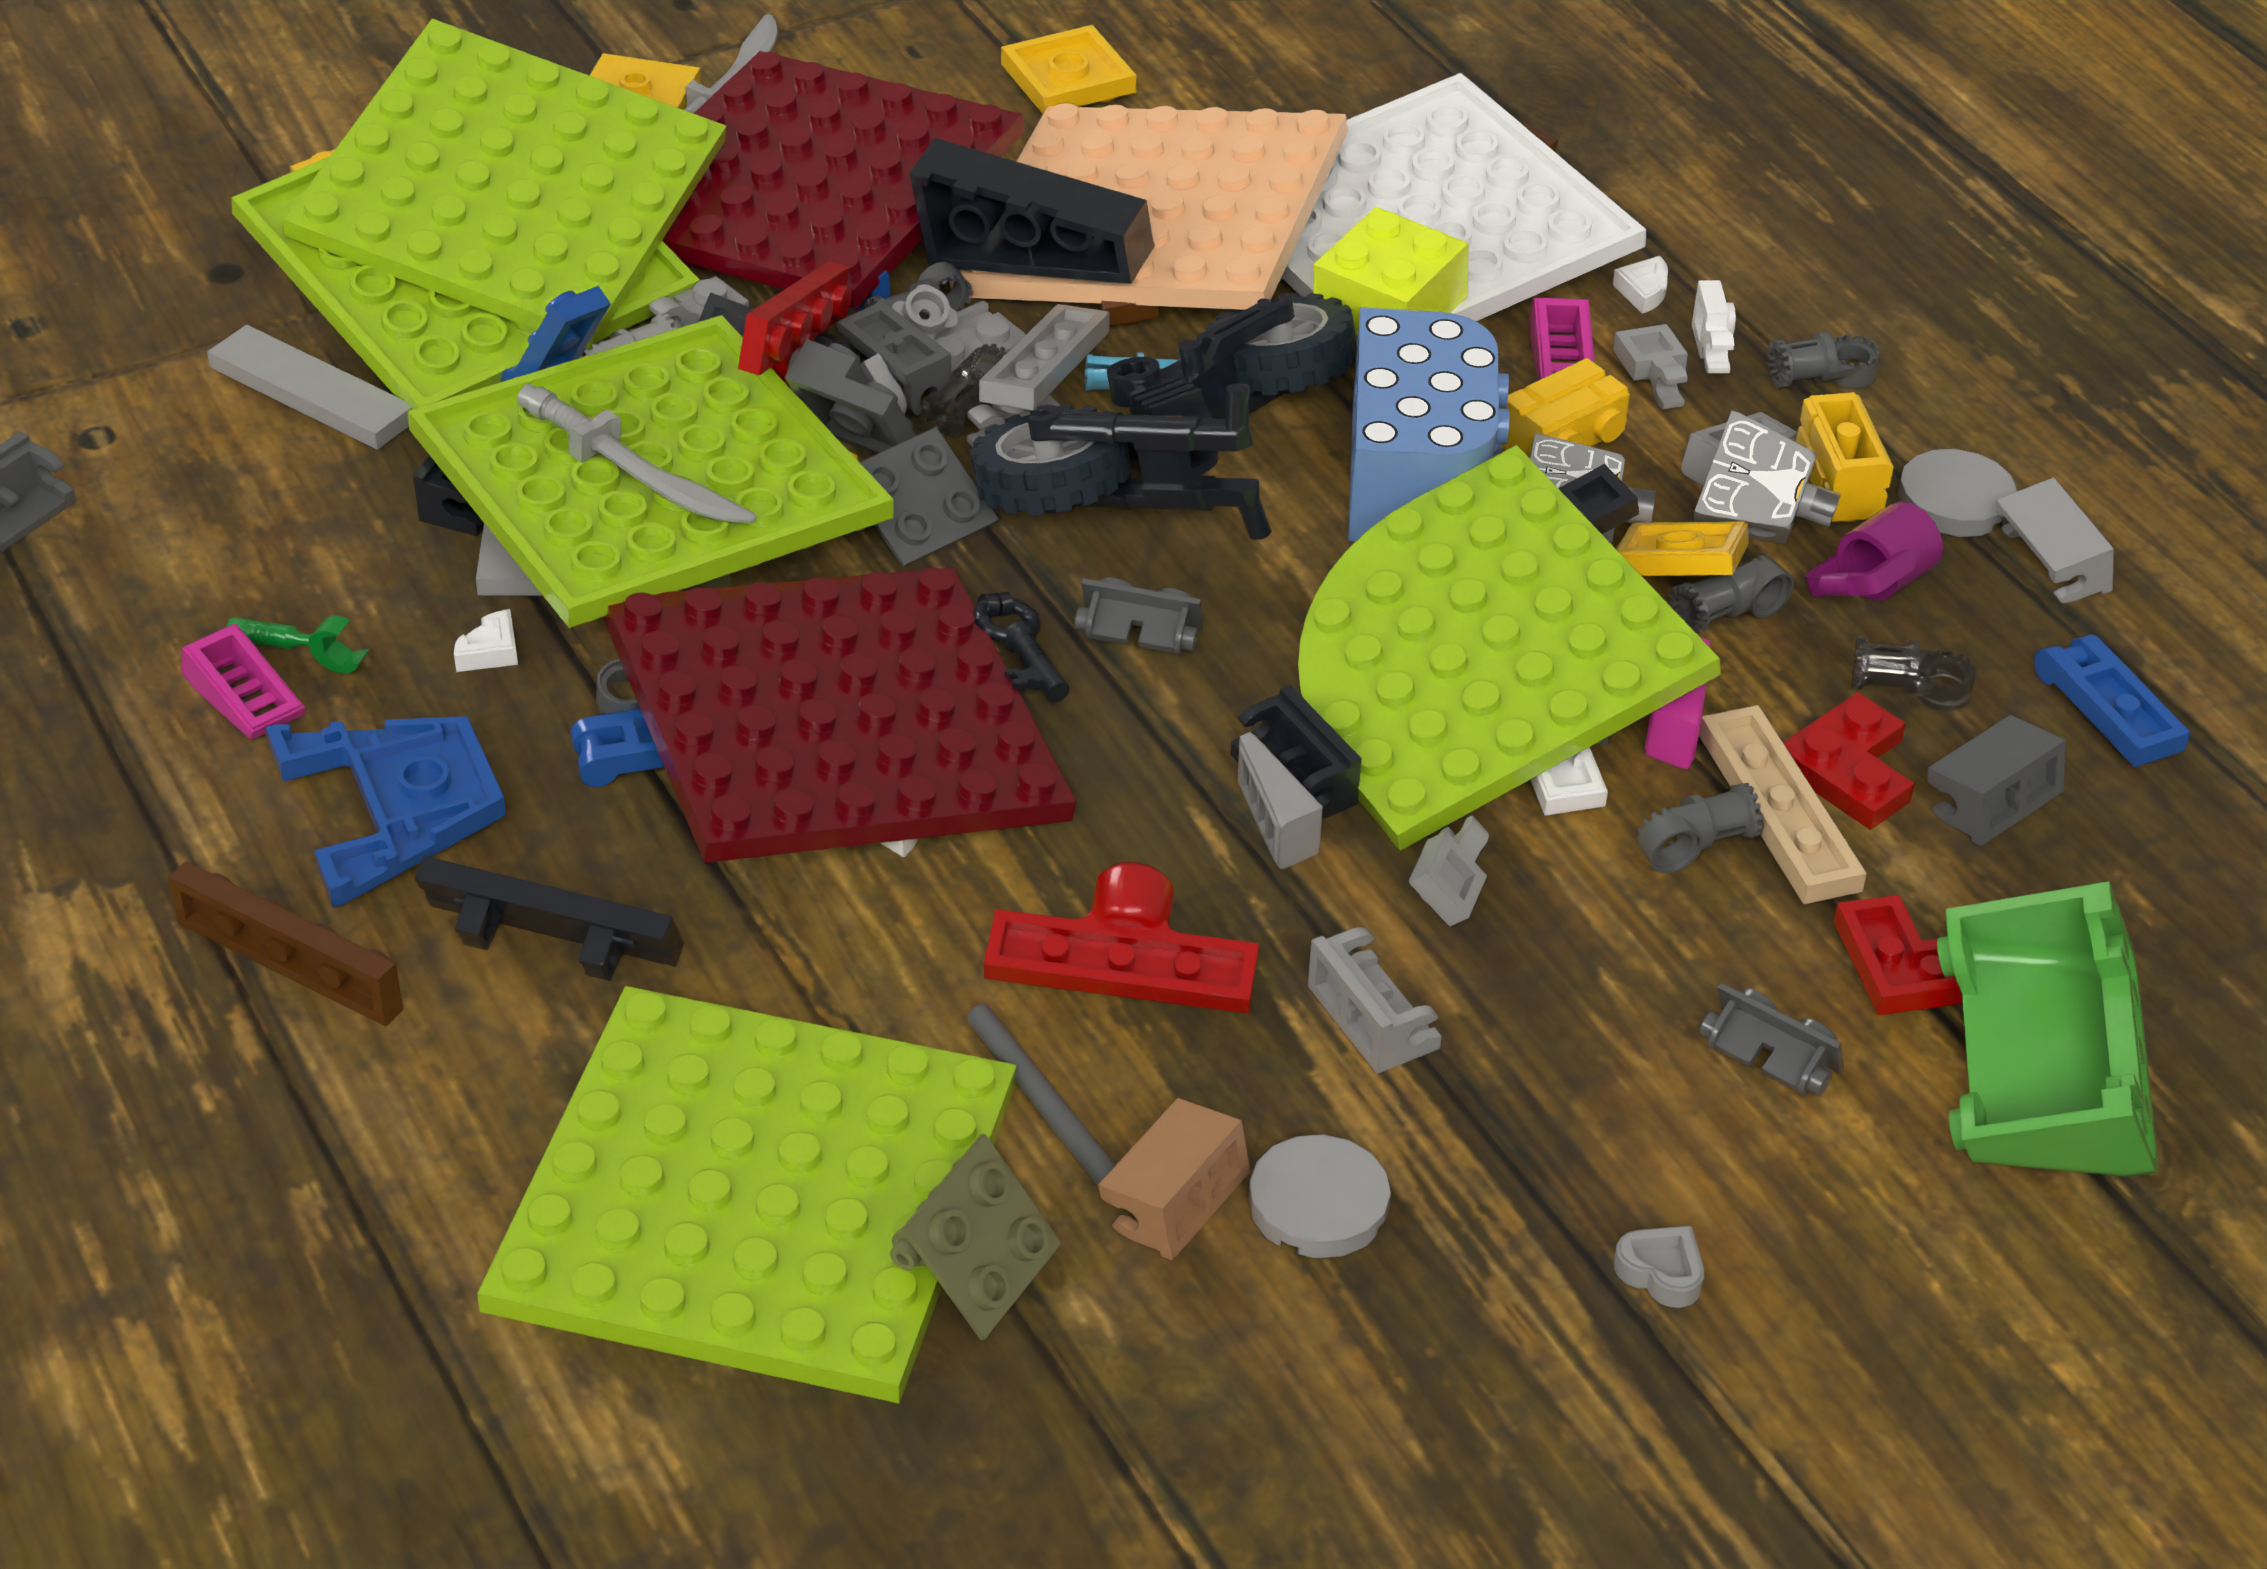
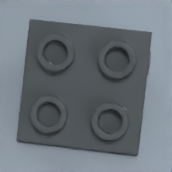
[860,427,999,568]

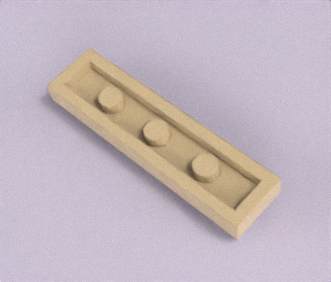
[1699,705,1867,905]

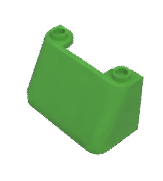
[1937,881,2158,1177]

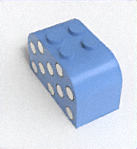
[1348,307,1509,542]

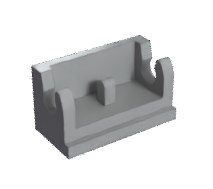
[1996,477,2114,603]
[1308,927,1442,1074]

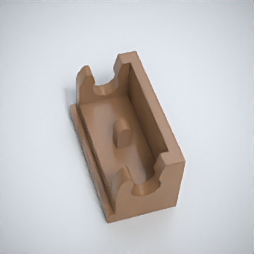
[1098,1098,1250,1261]

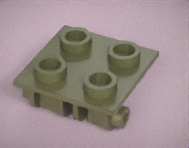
[890,1134,1061,1340]

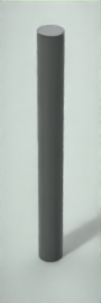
[967,1004,1116,1188]

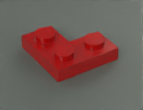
[1783,692,1915,830]
[1833,895,1963,1015]

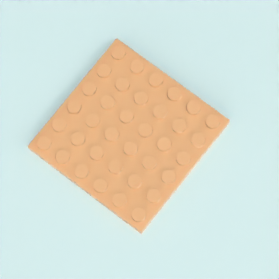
[950,103,1348,310]

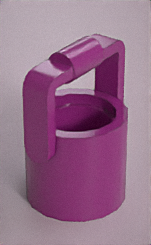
[1804,501,1943,601]

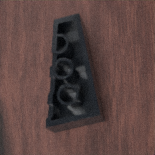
[909,138,1154,284]

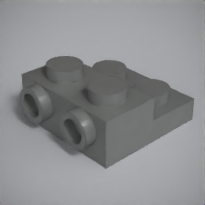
[785,339,916,455]

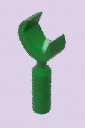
[226,616,370,674]

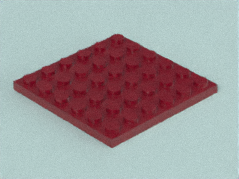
[662,51,1025,309]
[603,567,1077,863]

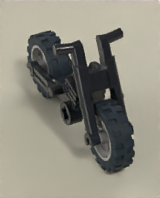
[970,293,1357,540]

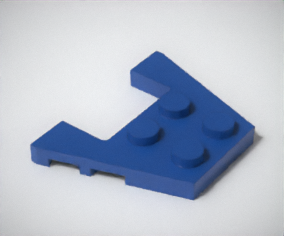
[266,716,506,908]

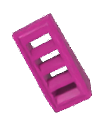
[1528,298,1595,381]
[181,623,305,740]
[1644,637,1710,769]

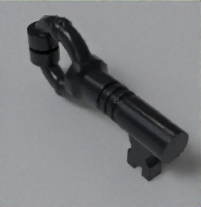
[973,592,1070,702]

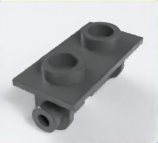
[1075,577,1204,655]
[1699,983,1844,1096]

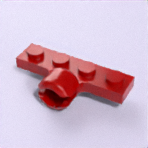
[738,261,852,390]
[983,862,1259,1014]

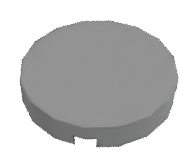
[1897,449,2017,537]
[1248,1134,1391,1258]

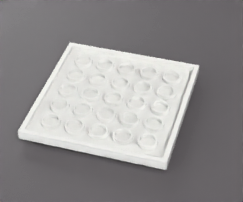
[1281,73,1646,343]

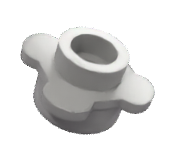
[892,284,958,340]

